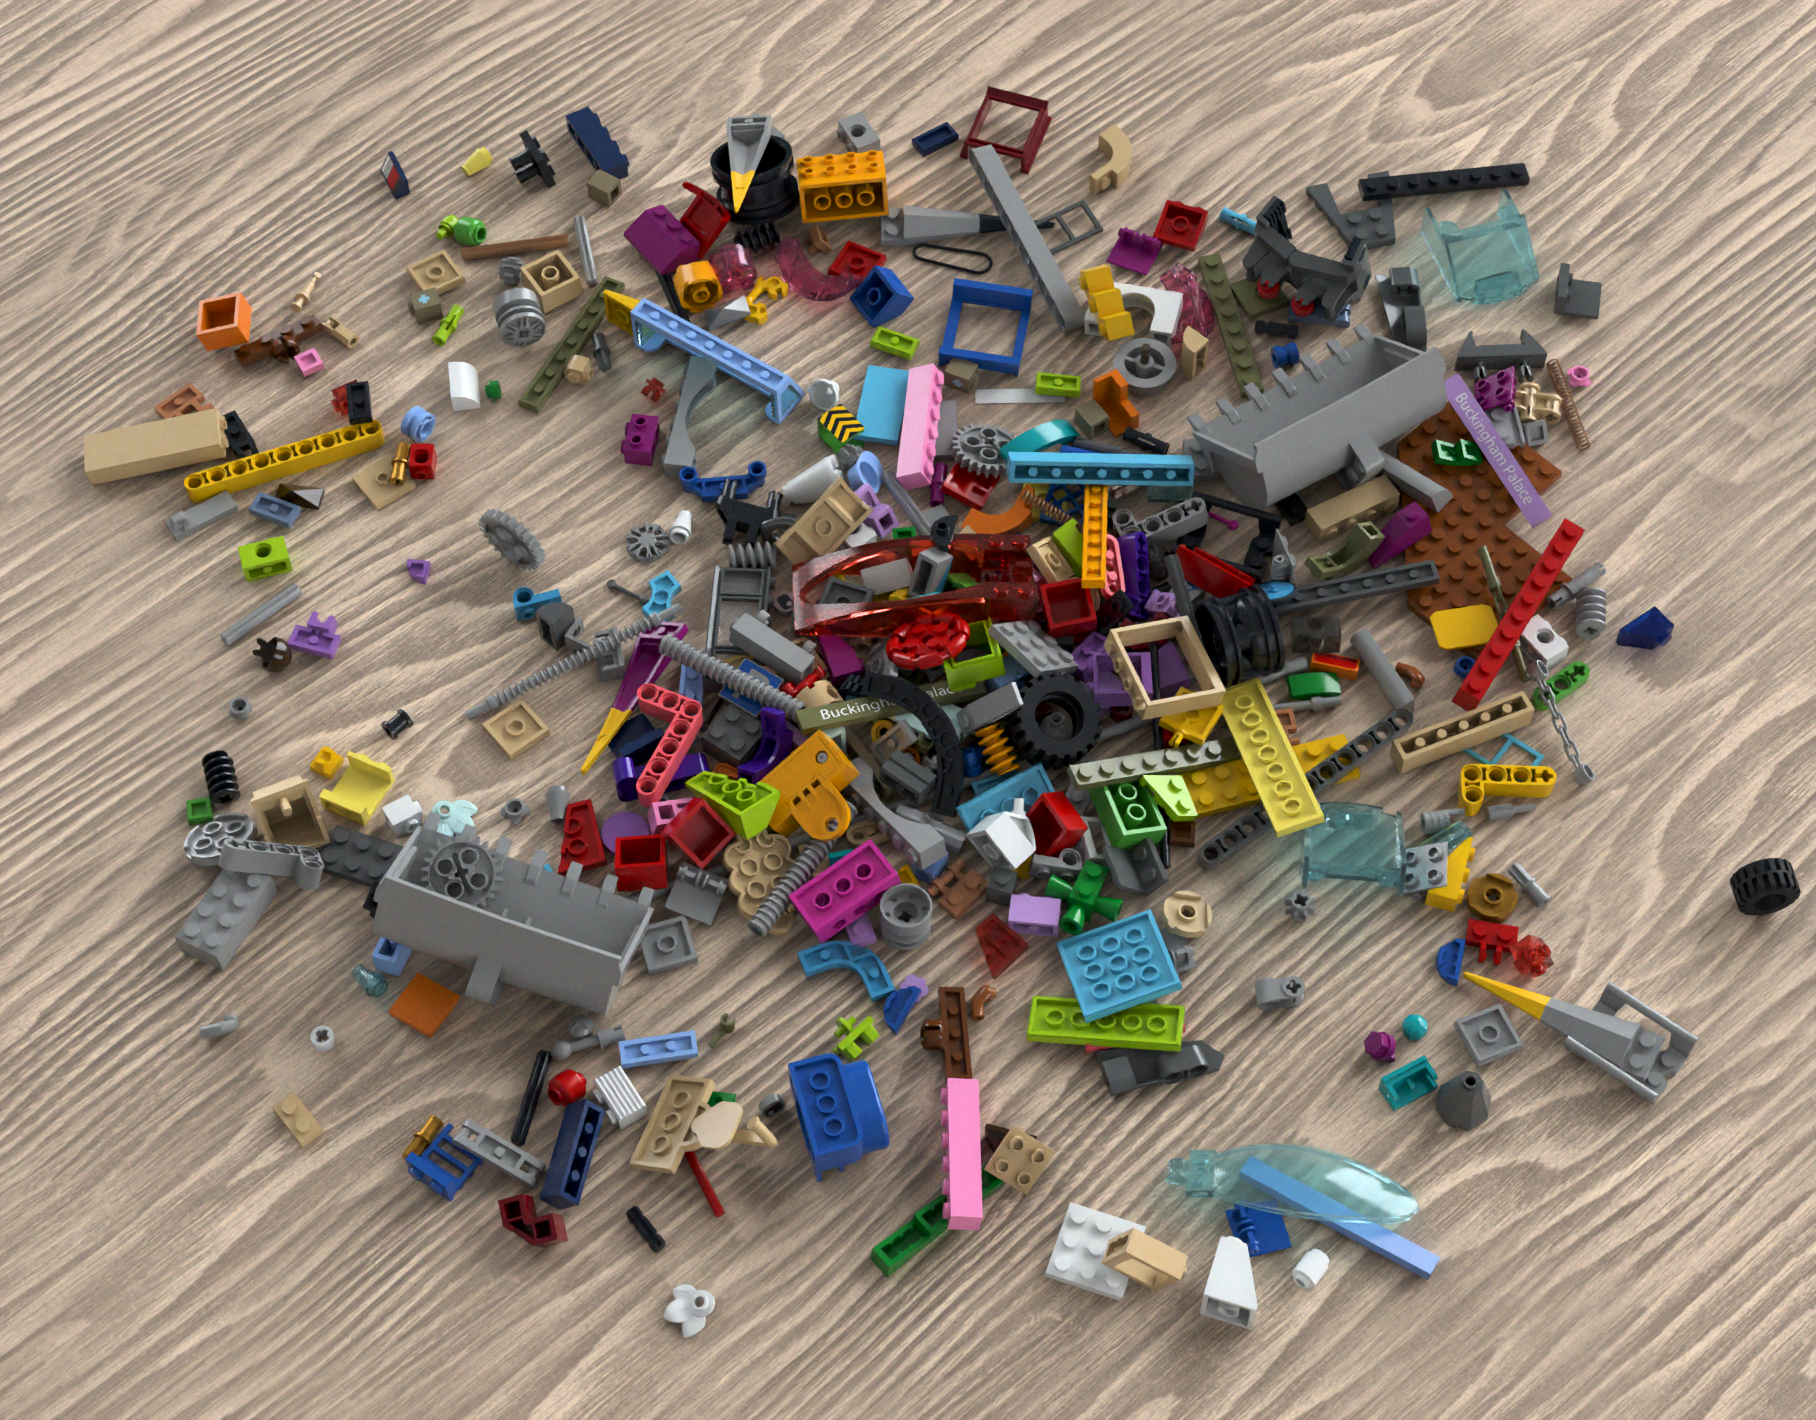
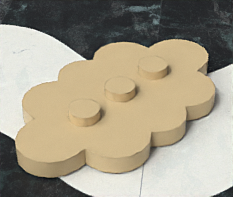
[722,828,803,936]

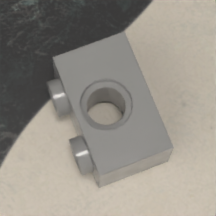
[837,112,881,153]

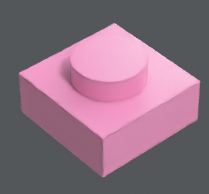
[294,348,325,377]

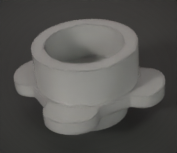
[501,798,530,824]

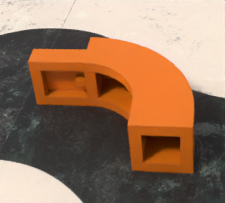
[961,484,1037,544]

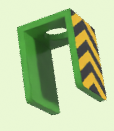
[817,403,865,455]

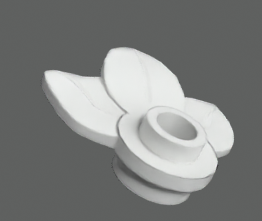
[664,1284,715,1338]

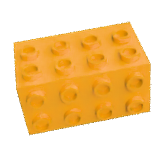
[796,150,889,223]

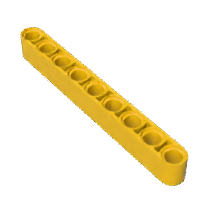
[184,419,385,503]

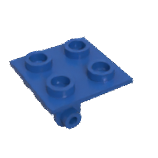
[1225,1199,1292,1258]

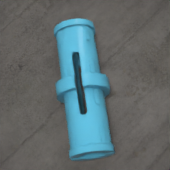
[1219,207,1257,236]

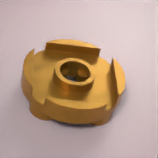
[1467,873,1518,923]

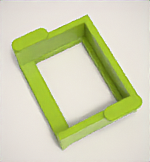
[942,617,1006,692]

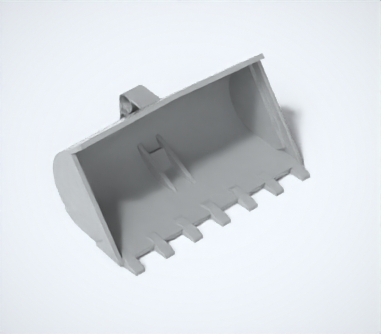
[1187,323,1447,511]
[373,811,655,1016]

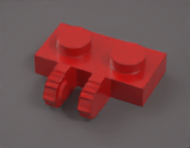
[1465,919,1519,966]

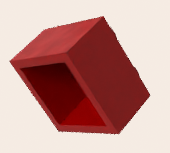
[1040,577,1097,638]
[1026,791,1088,858]
[660,797,736,869]
[615,834,668,892]

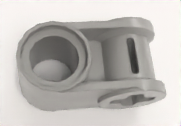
[1254,976,1305,1011]

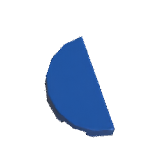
[1436,939,1466,987]
[883,986,922,1034]

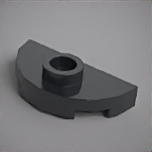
[930,515,959,553]

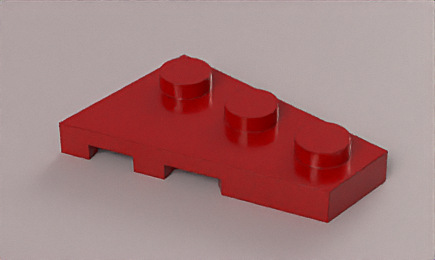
[558,799,607,876]

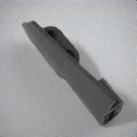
[1096,1040,1225,1096]

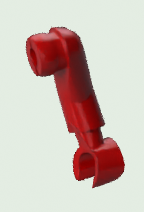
[780,665,826,699]

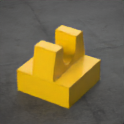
[309,746,344,780]

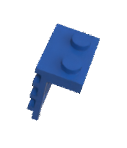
[405,1123,484,1202]

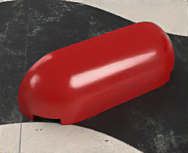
[1176,544,1262,599]

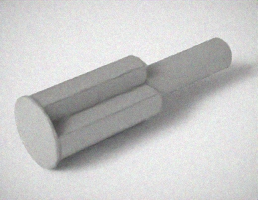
[1485,803,1536,821]

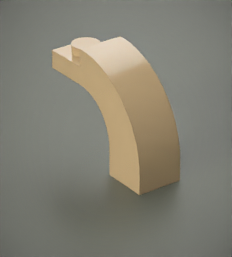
[1089,124,1132,194]

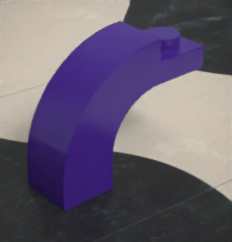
[737,706,793,785]

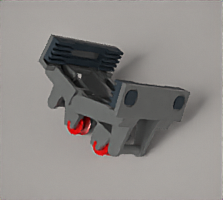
[1242,196,1372,322]

